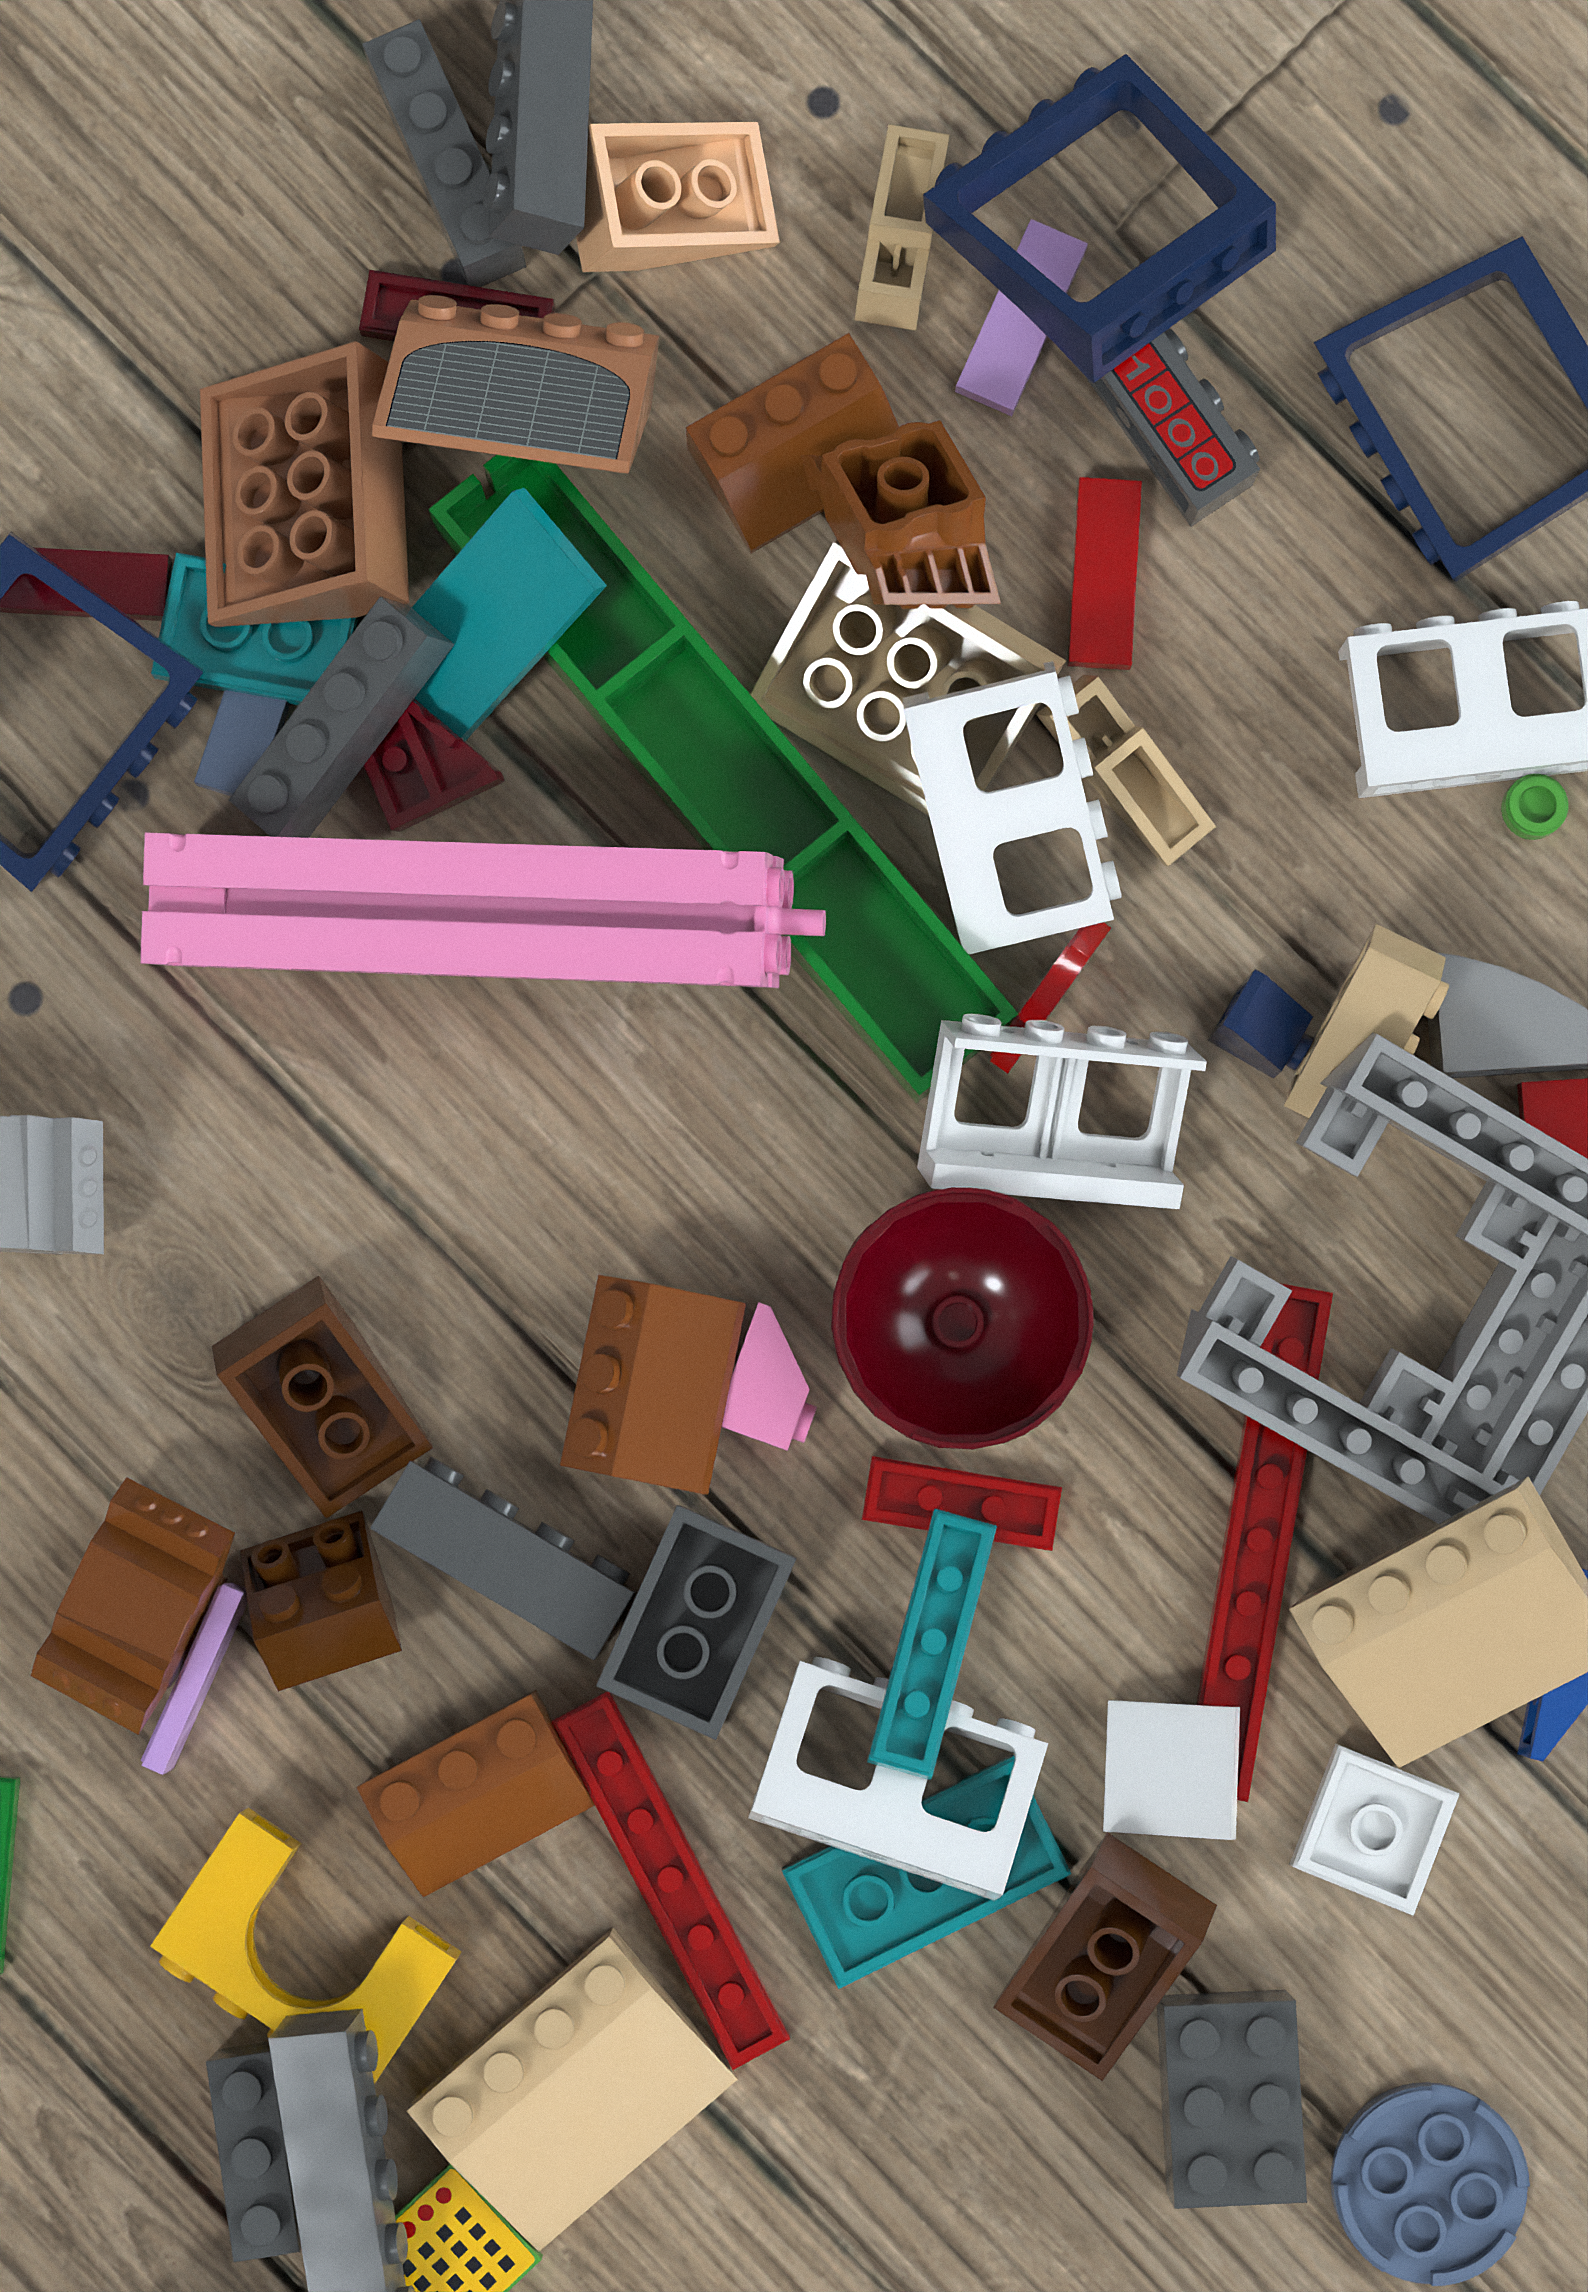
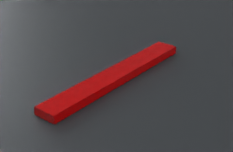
[1196,1283,1333,1802]

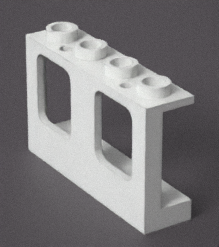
[1338,601,1588,798]
[903,661,1122,954]
[917,1014,1207,1209]
[748,1657,1048,1901]

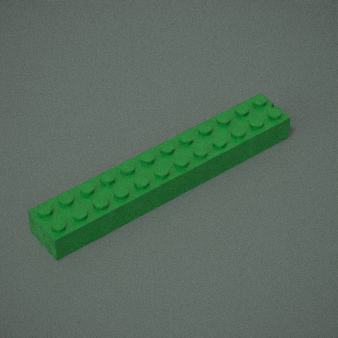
[429,455,1018,1104]

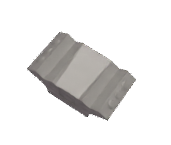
[0,1115,104,1255]

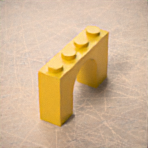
[150,1807,462,2084]

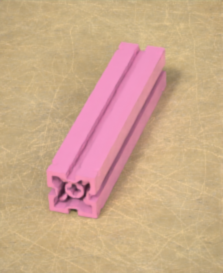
[141,833,826,988]

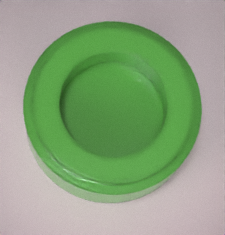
[1501,774,1569,840]

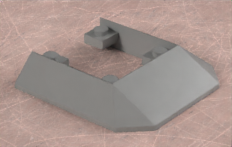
[1176,1033,1588,1524]

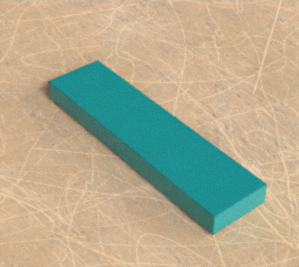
[867,1509,997,1780]

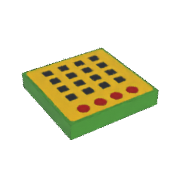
[395,2163,543,2292]

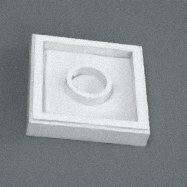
[1103,1700,1240,1840]
[1289,1743,1459,1915]

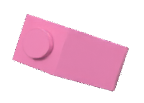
[722,1302,817,1451]

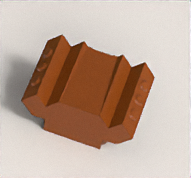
[801,420,1001,609]
[31,1477,235,1735]

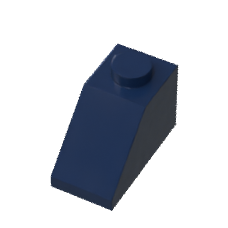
[1208,969,1314,1078]

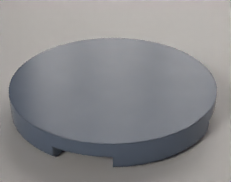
[1330,2082,1530,2286]

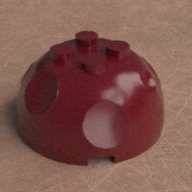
[831,1187,1094,1450]

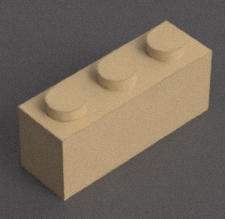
[1284,924,1449,1118]

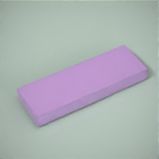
[955,219,1088,417]
[141,1583,248,1775]

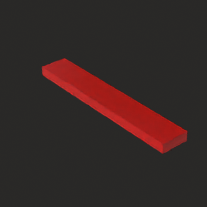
[552,1691,790,2070]

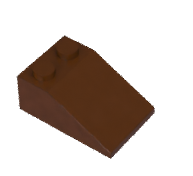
[212,1276,433,1519]
[993,1832,1217,2081]

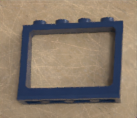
[923,54,1276,383]
[1314,236,1588,582]
[0,531,203,892]

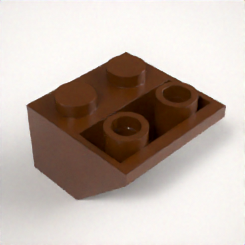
[240,1510,402,1692]

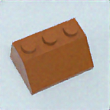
[686,333,899,554]
[560,1275,746,1495]
[356,1690,595,1897]

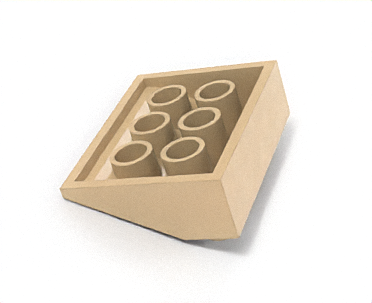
[750,540,1066,817]
[1289,1477,1588,1768]
[407,1927,738,2252]

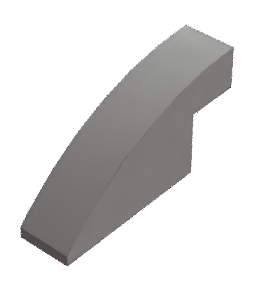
[1427,953,1588,1078]

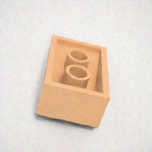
[576,122,780,272]

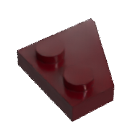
[364,698,505,832]

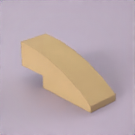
[855,125,950,331]
[1036,675,1216,866]

